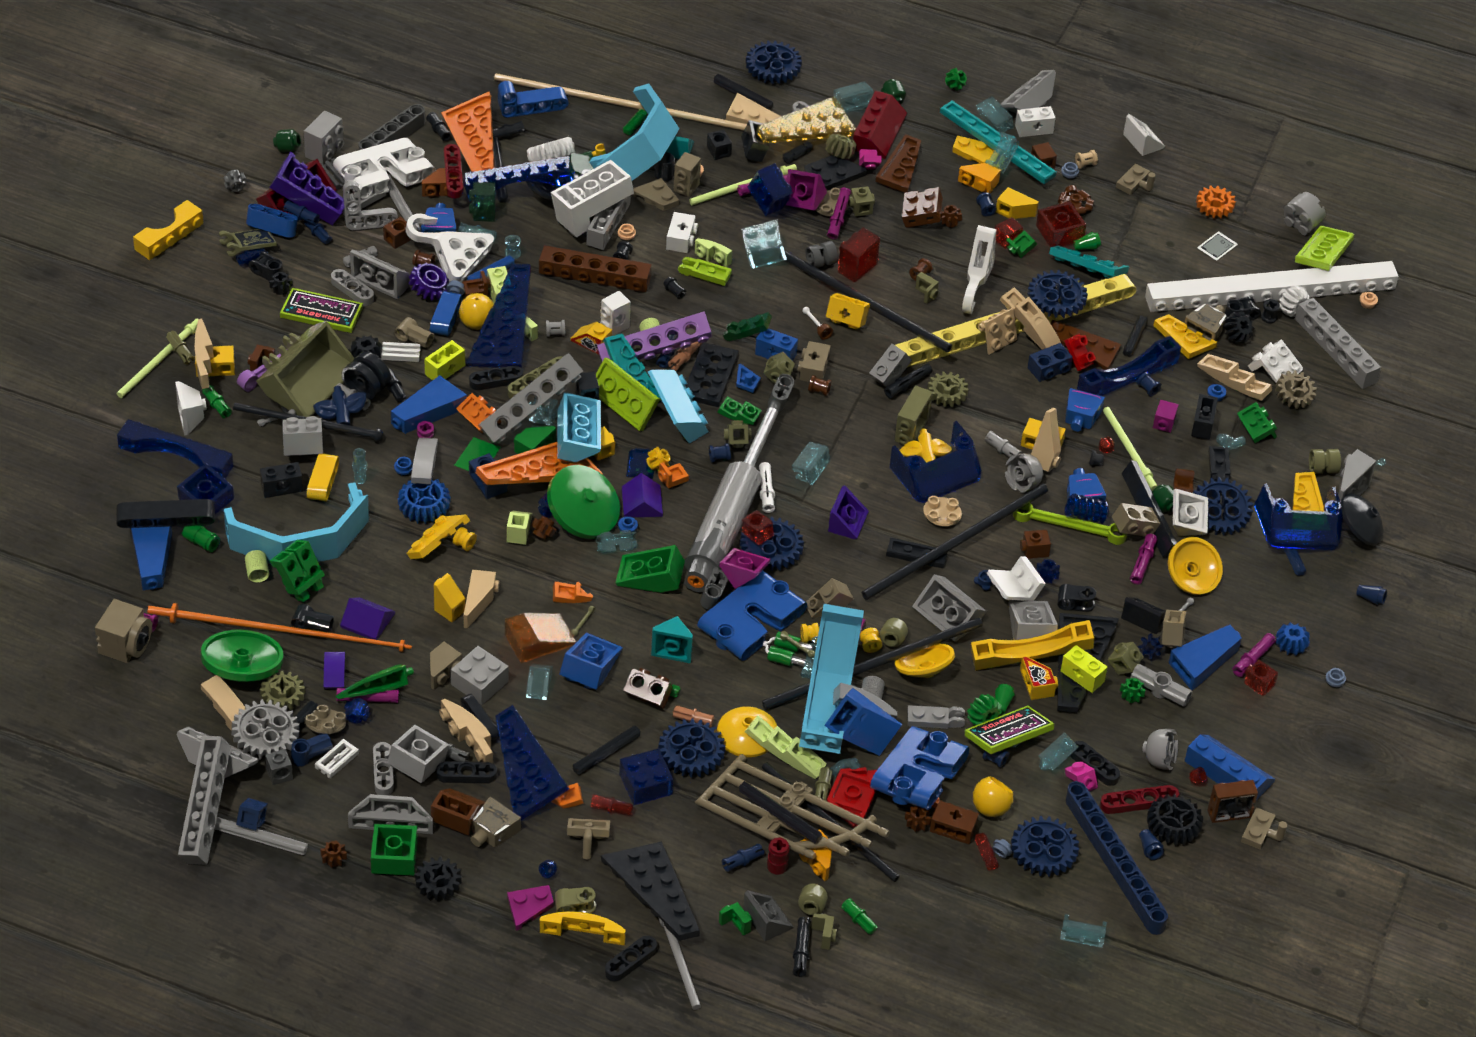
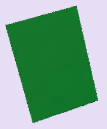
[454,437,501,471]

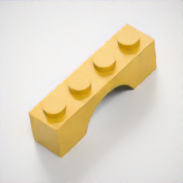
[133,200,203,260]

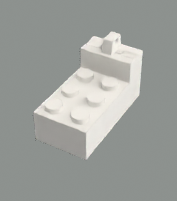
[551,160,634,237]

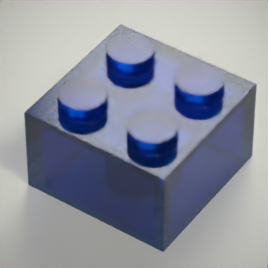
[747,163,793,216]
[177,463,234,514]
[619,748,673,805]

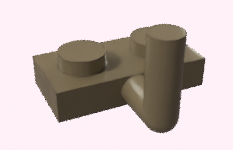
[1116,164,1155,195]
[1241,807,1287,849]
[567,818,610,859]

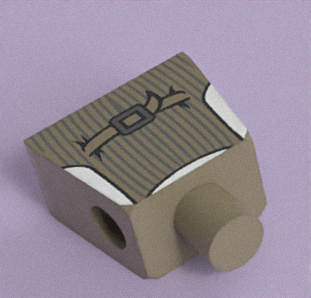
[1184,304,1227,341]
[470,797,521,847]

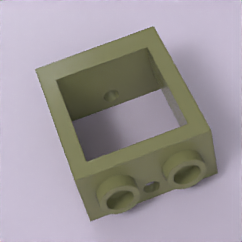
[895,385,933,445]

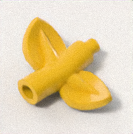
[898,429,952,471]

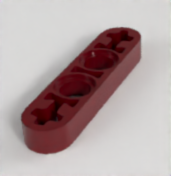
[444,144,463,199]
[1100,785,1179,814]

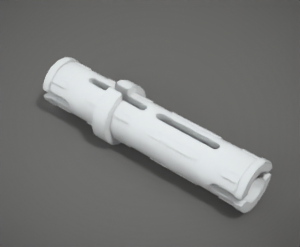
[759,462,775,513]

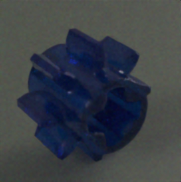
[1036,559,1060,583]
[1138,633,1164,659]
[344,698,370,724]

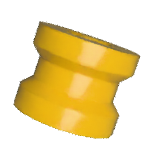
[453,527,477,551]
[800,623,819,644]
[859,628,882,653]

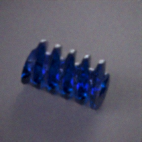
[1064,494,1109,524]

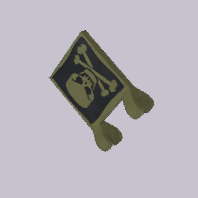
[219,229,277,256]

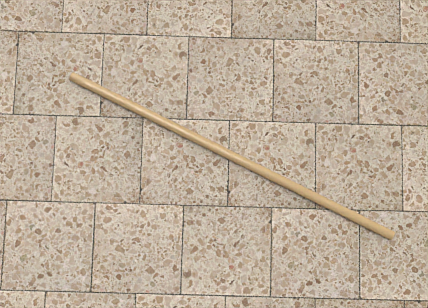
[494,73,747,131]

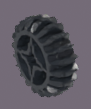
[1147,793,1203,846]

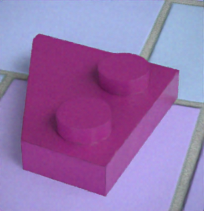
[507,885,554,930]

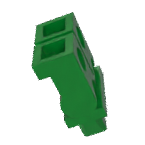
[270,539,325,602]

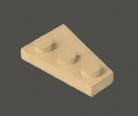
[726,93,782,133]

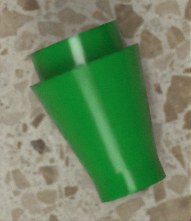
[1073,232,1101,251]
[995,684,1015,715]

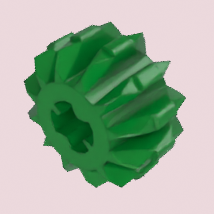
[967,694,1002,726]

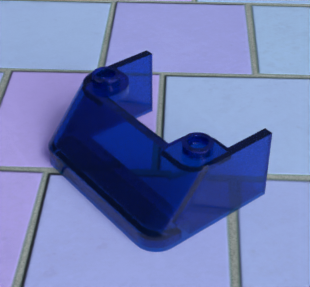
[890,421,982,503]
[1254,484,1343,550]

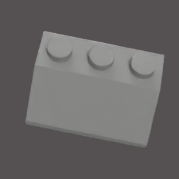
[350,250,410,299]
[912,574,987,641]

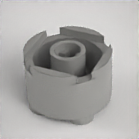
[1284,192,1326,235]

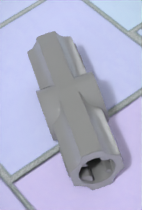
[1130,664,1193,706]

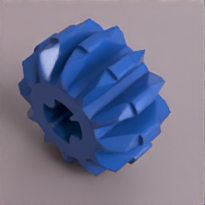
[1276,622,1310,656]

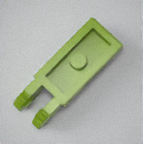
[678,257,732,286]

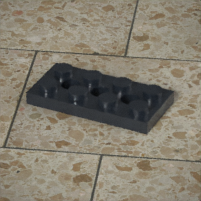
[685,342,739,407]

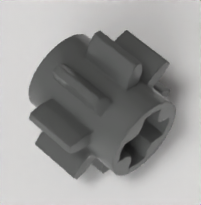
[223,170,247,192]

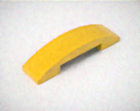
[540,912,626,945]

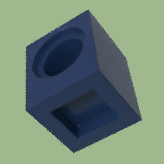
[236,798,268,831]

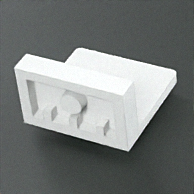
[987,556,1046,601]

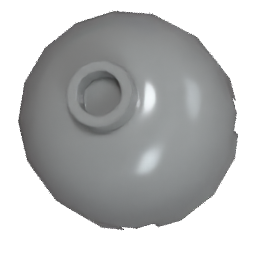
[1005,453,1043,492]
[1143,729,1178,770]

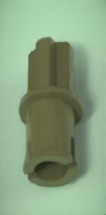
[166,330,195,365]
[815,766,832,801]

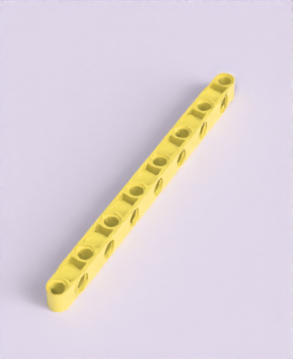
[895,274,1137,367]

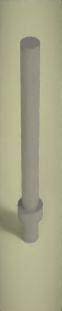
[658,917,701,1010]

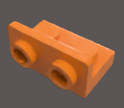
[456,393,502,433]

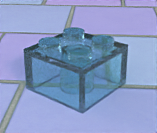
[742,219,787,269]

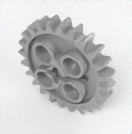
[231,699,299,760]

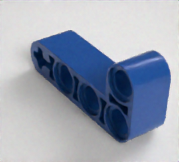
[498,81,568,117]

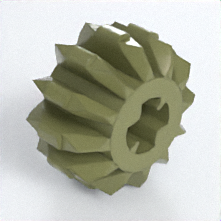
[825,134,856,159]

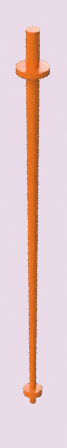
[147,603,412,652]

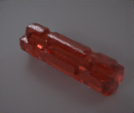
[975,833,998,870]

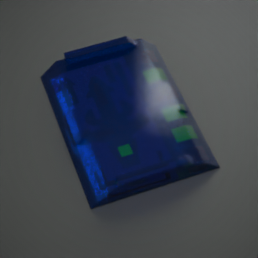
[626,448,654,479]

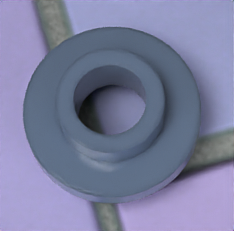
[1061,162,1079,178]
[446,280,465,295]
[1325,668,1346,687]
[992,839,1012,858]

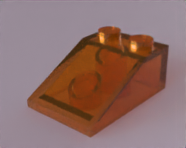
[505,613,576,663]

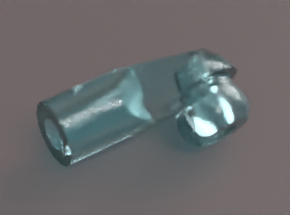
[1216,434,1246,450]
[830,758,861,777]

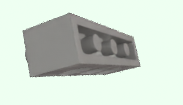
[587,195,631,250]

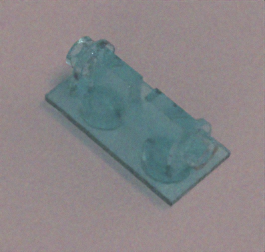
[596,530,637,553]
[1038,732,1078,771]

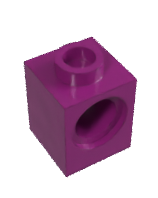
[1153,399,1179,433]

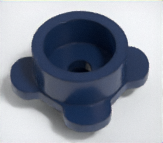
[974,570,993,590]

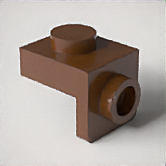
[462,271,491,297]
[247,344,276,371]
[1173,468,1195,493]

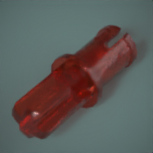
[591,794,633,815]

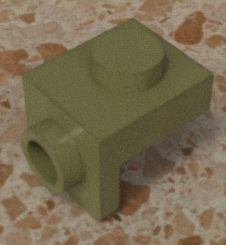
[915,272,939,304]
[811,914,837,950]

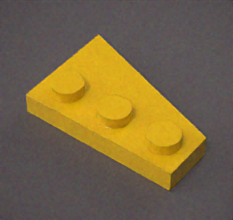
[952,136,1005,170]
[1153,314,1217,359]
[407,514,470,559]

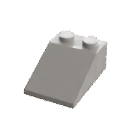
[1334,449,1376,517]
[1008,600,1058,640]

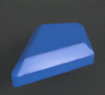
[736,364,761,392]

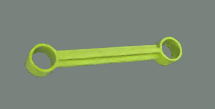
[1013,503,1127,545]

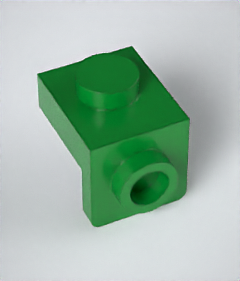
[1006,230,1037,258]
[719,902,752,936]

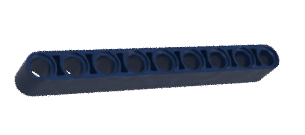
[1065,781,1168,935]

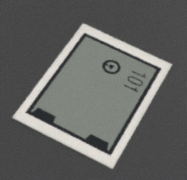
[1197,231,1238,261]

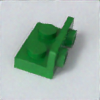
[1237,402,1277,443]

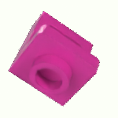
[859,149,881,169]
[1065,762,1098,791]

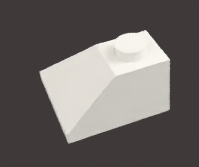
[175,381,207,436]

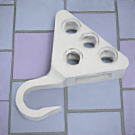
[406,214,494,284]
[962,225,997,314]

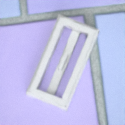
[381,342,421,362]
[315,739,359,779]

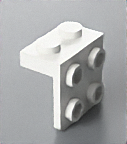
[1248,339,1303,383]

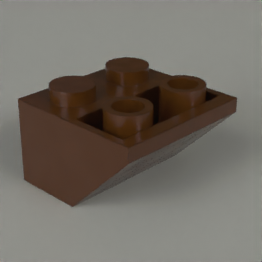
[431,788,485,836]

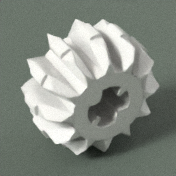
[1279,285,1310,317]

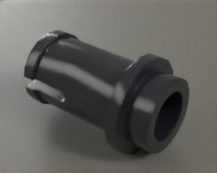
[663,277,686,299]

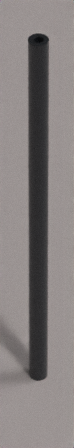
[762,762,900,882]

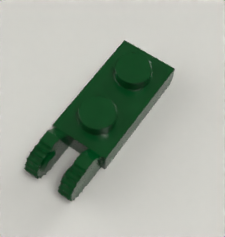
[723,312,772,341]

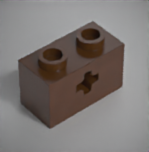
[930,801,979,844]

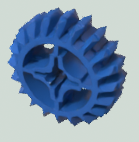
[398,479,451,524]

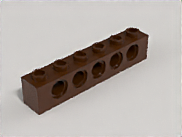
[539,245,652,292]

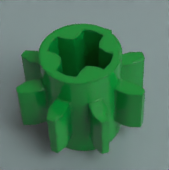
[945,68,967,91]
[1120,678,1146,703]

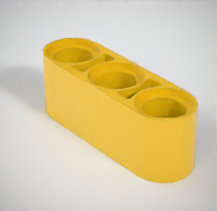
[307,454,339,502]

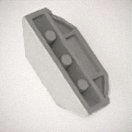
[1001,70,1056,114]
[177,727,259,778]
[348,794,433,834]

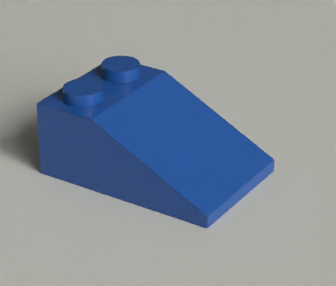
[559,633,623,689]

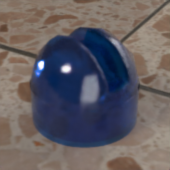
[539,860,558,878]

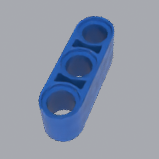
[246,204,298,237]
[430,291,463,336]

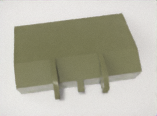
[256,321,354,417]

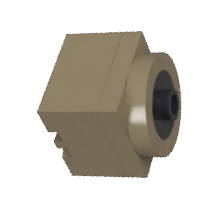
[95,599,152,663]

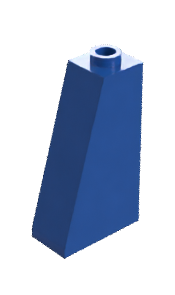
[391,375,467,434]
[131,527,172,590]
[1169,625,1242,690]

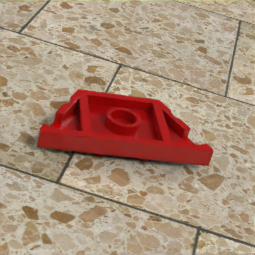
[827,767,877,828]

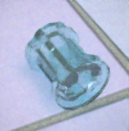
[505,235,521,259]

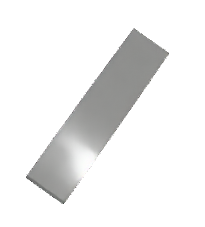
[411,437,438,484]

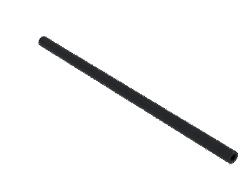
[779,249,952,353]
[861,484,1048,600]
[762,617,983,710]

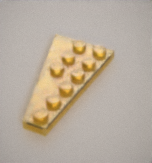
[756,96,856,143]

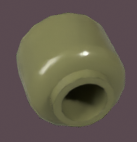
[880,618,908,648]
[798,884,828,915]

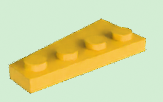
[1291,472,1330,536]

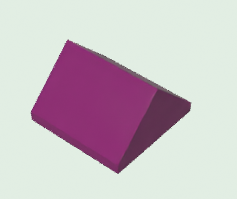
[783,169,827,210]
[719,548,770,589]

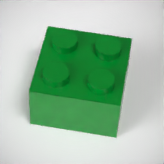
[371,824,417,875]

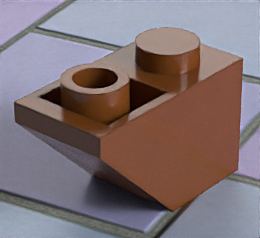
[422,168,458,197]

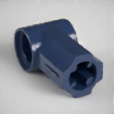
[291,733,333,766]

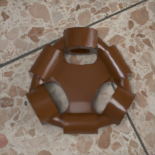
[1058,185,1094,215]

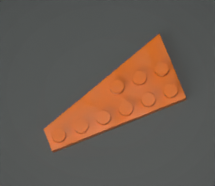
[441,91,495,186]
[475,442,603,485]

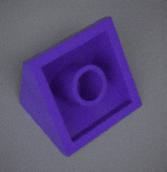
[622,473,663,518]
[828,485,869,539]
[340,597,395,640]

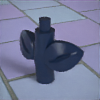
[313,386,366,426]

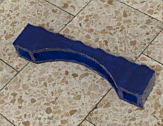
[464,156,575,201]
[1077,336,1181,396]
[117,419,234,482]

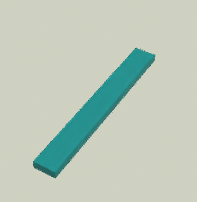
[940,101,1057,184]

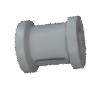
[546,320,565,337]

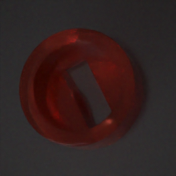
[1099,436,1114,453]
[1189,767,1207,785]

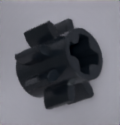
[269,272,293,295]

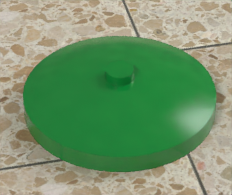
[547,465,620,539]
[201,630,283,681]

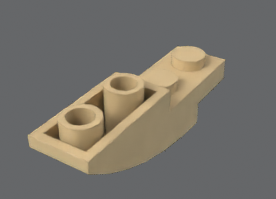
[1000,287,1061,350]
[439,699,493,763]

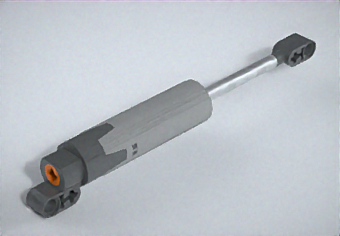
[684,374,794,610]

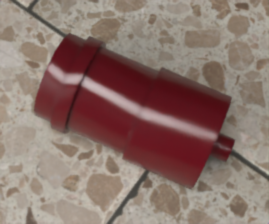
[767,837,790,875]

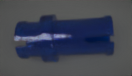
[236,248,265,266]

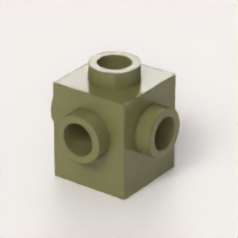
[848,186,875,216]
[763,352,795,384]
[724,420,751,448]
[1108,642,1144,675]

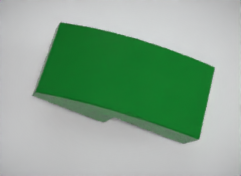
[717,396,762,425]

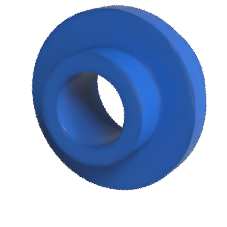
[1207,384,1226,401]
[394,457,413,475]
[618,517,638,535]

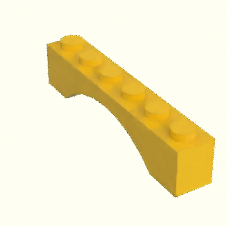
[971,620,1094,671]

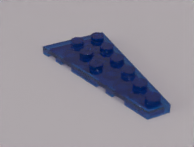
[465,264,531,368]
[495,705,569,821]

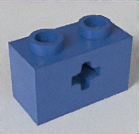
[755,328,798,361]

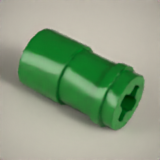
[182,525,220,552]

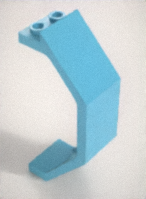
[590,84,679,181]
[224,482,369,565]
[799,604,864,754]

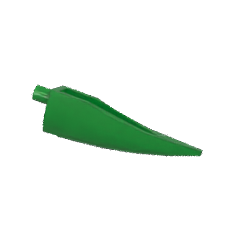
[336,664,414,699]

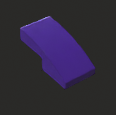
[324,652,345,690]

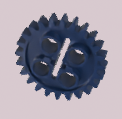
[746,40,802,84]
[1027,270,1088,318]
[1193,477,1253,536]
[740,517,804,571]
[658,718,725,777]
[1011,816,1079,877]

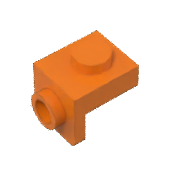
[658,462,689,488]

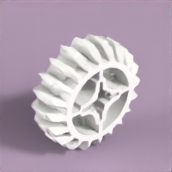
[527,137,575,165]

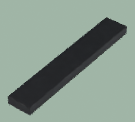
[1121,460,1177,558]

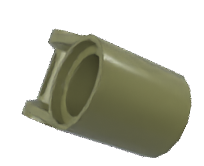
[555,887,596,914]

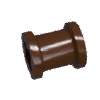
[412,249,436,266]
[909,258,933,281]
[808,375,832,396]

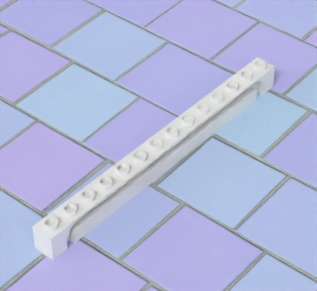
[1145,261,1398,312]

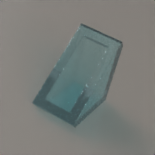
[526,664,553,700]

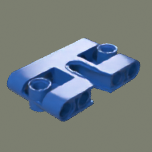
[697,570,807,661]
[870,726,970,810]

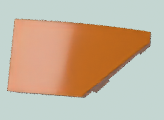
[553,582,593,603]
[539,783,584,809]

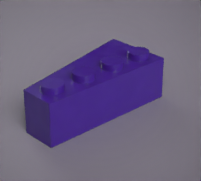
[269,152,344,225]

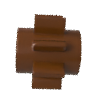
[941,205,962,227]
[531,515,557,540]
[905,806,931,832]
[320,840,347,868]

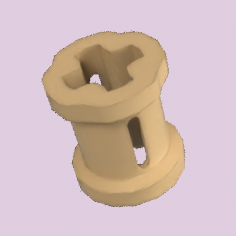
[1075,150,1098,168]

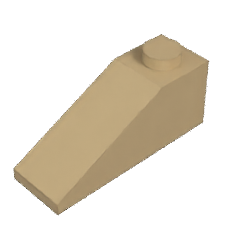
[1031,408,1061,472]
[464,570,499,628]

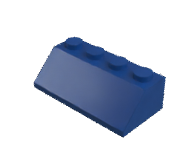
[1185,734,1275,804]

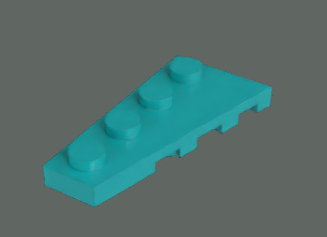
[1049,246,1129,278]
[603,334,662,401]

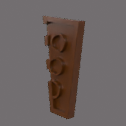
[875,134,921,193]
[1050,320,1121,373]

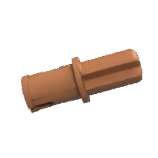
[673,706,714,728]

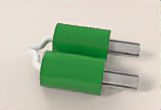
[763,632,813,667]

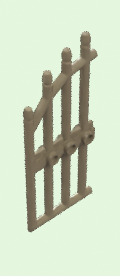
[695,754,890,859]

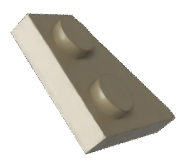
[632,178,679,211]

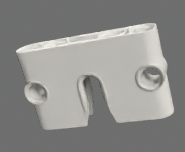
[333,138,436,199]

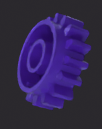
[409,263,449,300]

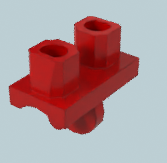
[1064,333,1096,371]

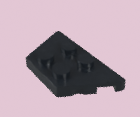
[804,155,867,191]

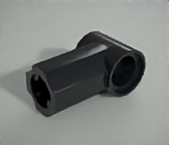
[291,604,334,633]

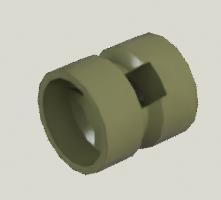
[1309,449,1341,474]

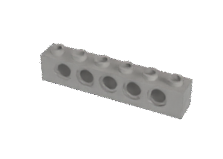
[1295,298,1381,389]
[478,353,583,444]
[178,736,231,865]

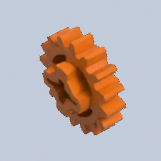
[1196,186,1236,218]

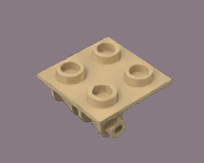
[978,308,1017,355]

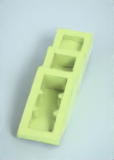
[745,715,827,779]

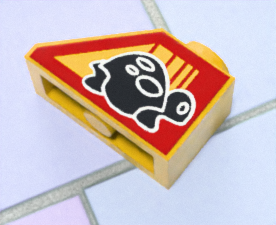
[570,322,612,355]
[1020,656,1058,700]

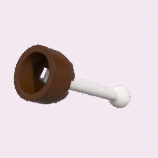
[802,307,833,340]

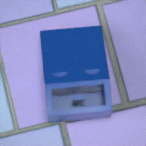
[824,688,902,756]

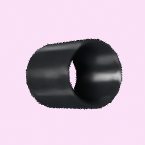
[655,152,675,181]

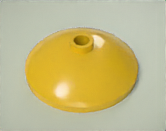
[1168,537,1223,595]
[895,643,955,678]
[717,707,777,758]

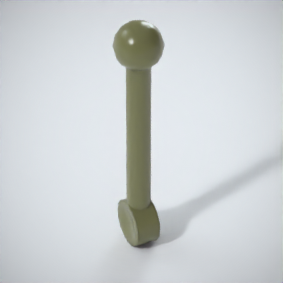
[570,605,595,637]
[780,631,815,658]

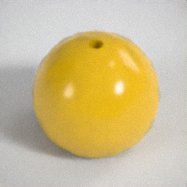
[459,293,496,330]
[973,776,1013,817]

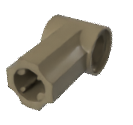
[394,317,434,348]

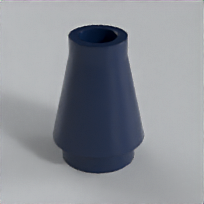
[1356,584,1387,605]
[1139,829,1164,860]

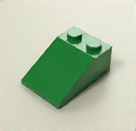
[615,545,685,593]

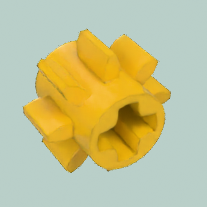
[647,447,670,472]

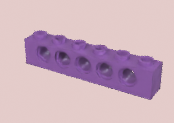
[597,311,712,362]

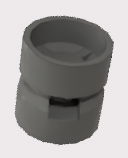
[805,241,838,268]

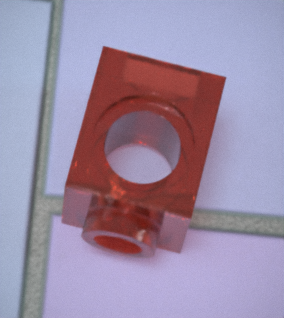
[995,217,1023,249]
[742,510,774,545]
[1244,660,1278,696]

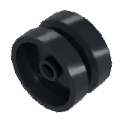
[341,351,391,400]

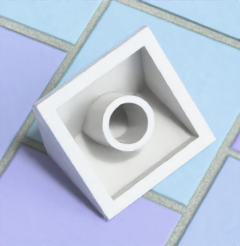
[1123,114,1165,156]
[1173,489,1208,536]

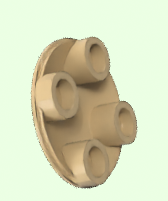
[923,496,962,527]

